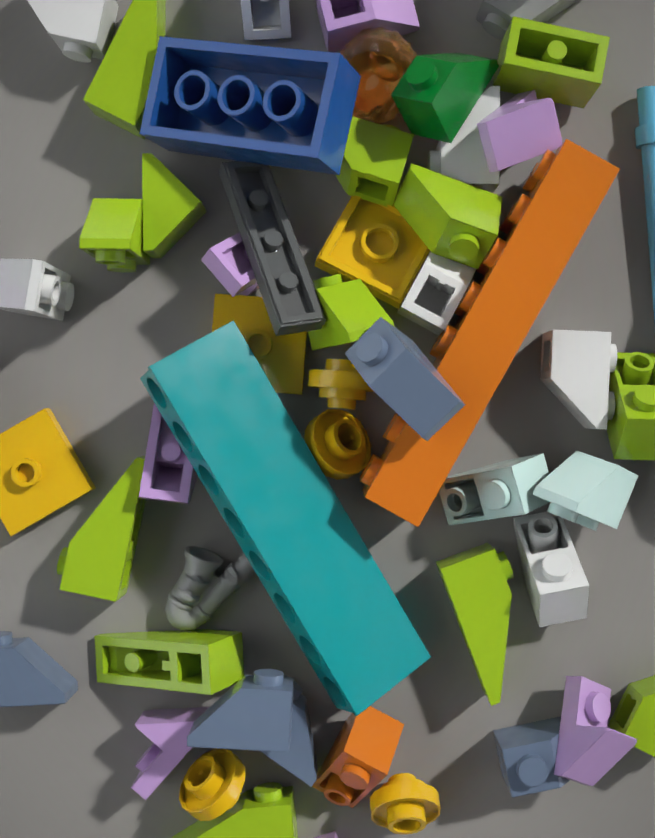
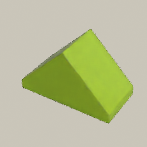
[142,153,207,258]

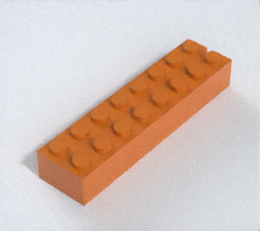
[359,139,620,527]

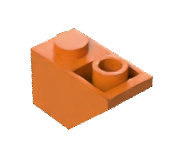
[312,706,404,808]

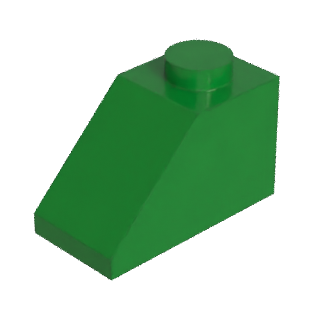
[391,53,499,143]

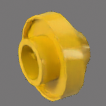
[308,359,374,410]
[304,408,371,480]
[179,748,245,821]
[370,773,441,834]

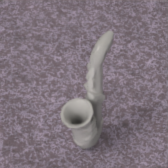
[165,546,255,631]

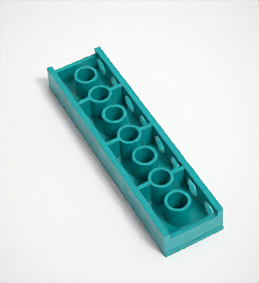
[140,320,431,716]

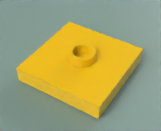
[315,195,430,309]
[212,293,307,395]
[0,408,96,536]

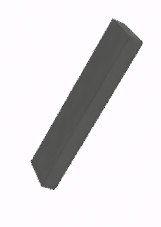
[219,161,326,336]

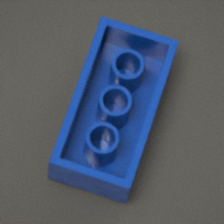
[139,36,361,175]

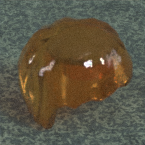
[340,27,418,124]

